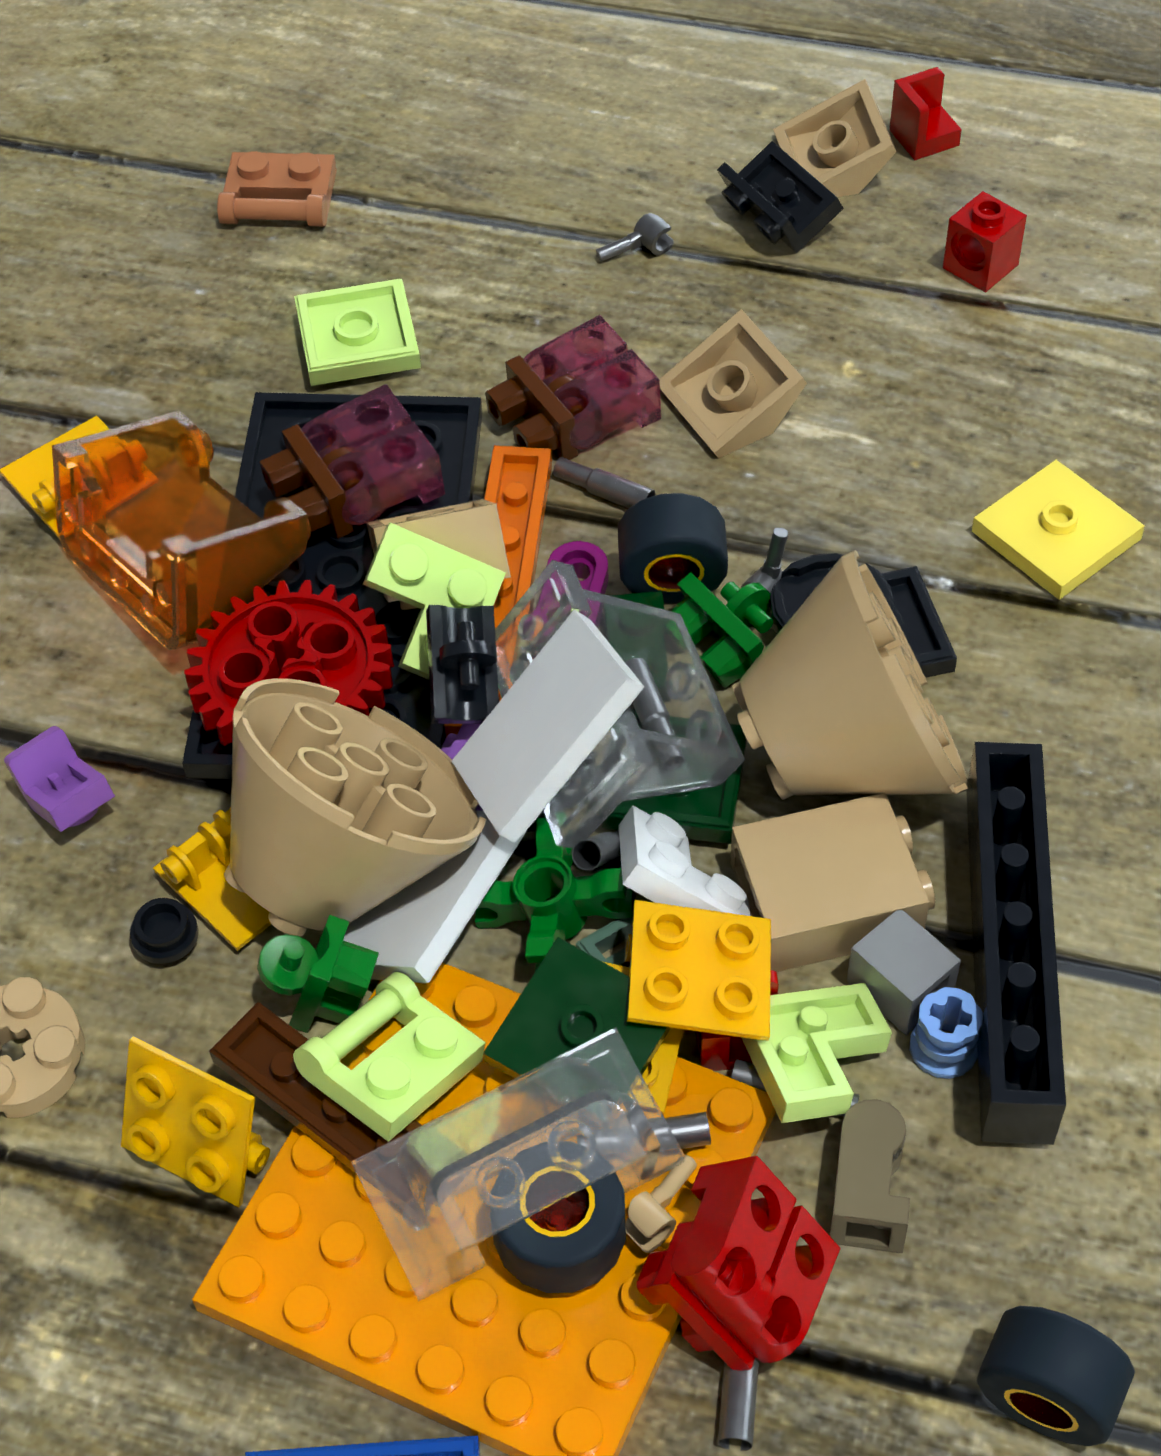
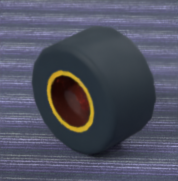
[618,493,728,604]
[490,1142,626,1293]
[977,1306,1135,1446]

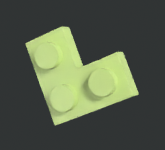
[363,522,506,680]
[741,983,892,1123]

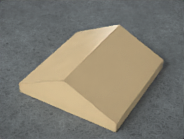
[773,79,896,197]
[655,309,807,458]

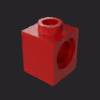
[943,191,1027,293]

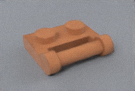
[217,151,337,227]

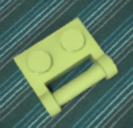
[293,972,486,1142]

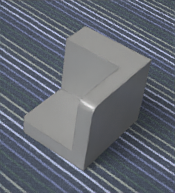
[847,910,961,1035]

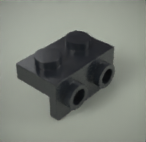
[717,141,844,253]

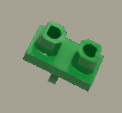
[663,572,773,688]
[257,915,379,1033]

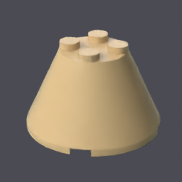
[732,550,970,800]
[224,679,486,936]

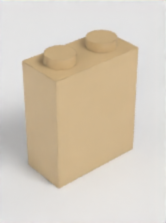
[731,793,935,972]

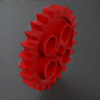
[184,580,394,746]

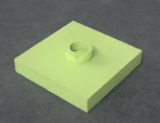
[294,279,421,386]

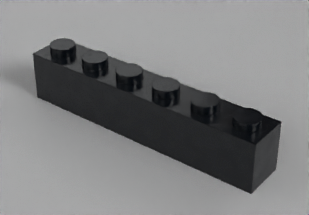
[966,742,1066,1145]

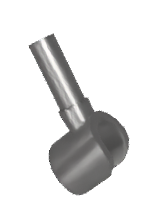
[596,213,674,262]
[741,528,788,610]

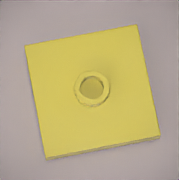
[972,459,1145,600]

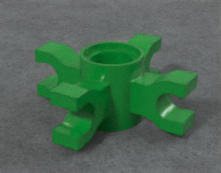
[475,816,636,971]

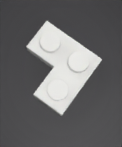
[618,806,751,916]

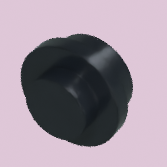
[130,898,199,964]

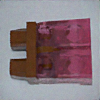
[485,315,661,460]
[259,384,445,539]

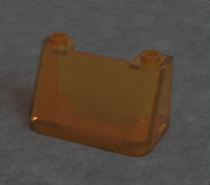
[52,411,311,650]

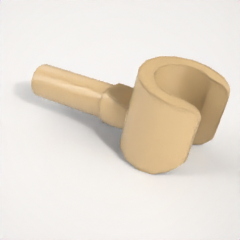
[625,1155,697,1253]

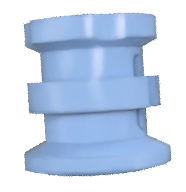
[909,987,983,1079]

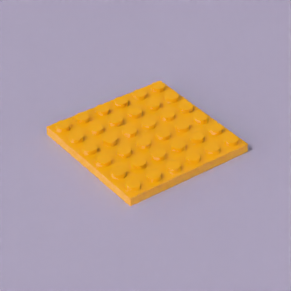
[192,962,776,1456]

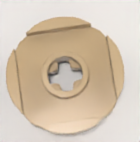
[0,977,85,1118]

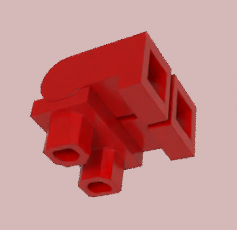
[637,1156,841,1371]

